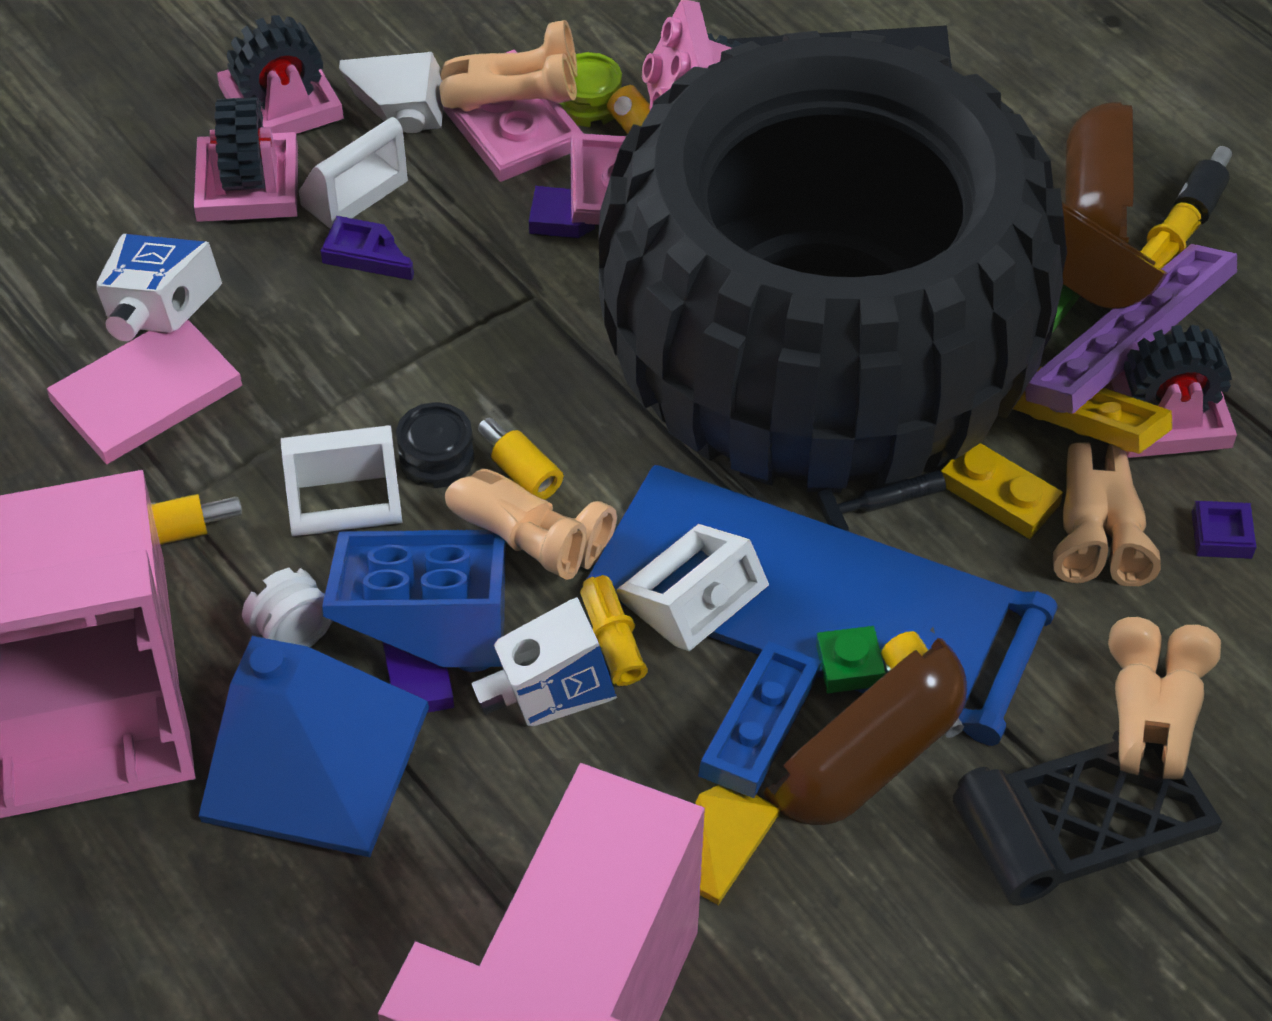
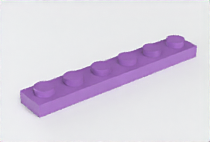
[1025,244,1237,414]

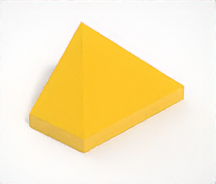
[695,785,780,905]

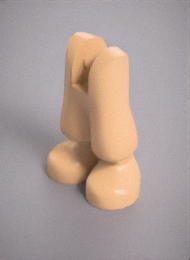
[1053,442,1161,586]
[1108,617,1221,779]

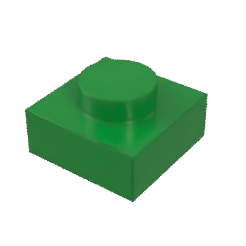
[816,626,886,694]

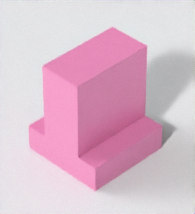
[0,470,196,818]
[378,763,705,1021]

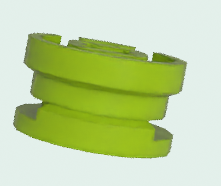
[559,52,622,127]

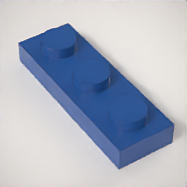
[698,640,821,798]

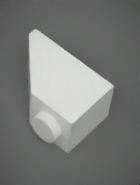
[339,52,444,133]

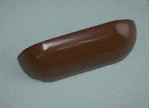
[1065,102,1134,244]
[1062,202,1168,308]
[764,638,967,825]

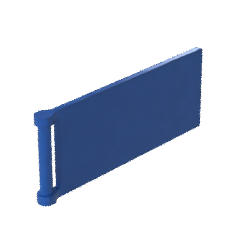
[587,465,1058,746]

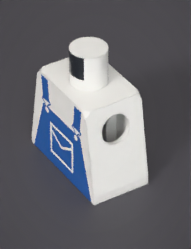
[97,234,222,342]
[471,597,617,726]

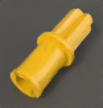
[1140,203,1201,269]
[580,575,648,686]

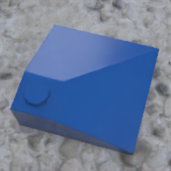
[322,530,506,672]
[199,636,429,857]

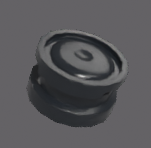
[396,402,474,488]

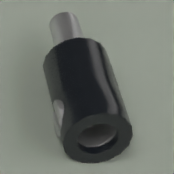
[1173,146,1232,225]

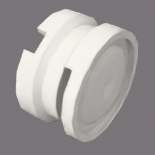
[242,568,333,647]

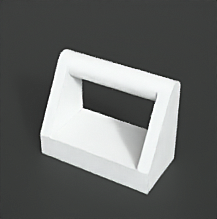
[299,117,408,229]
[281,425,403,537]
[616,524,769,651]

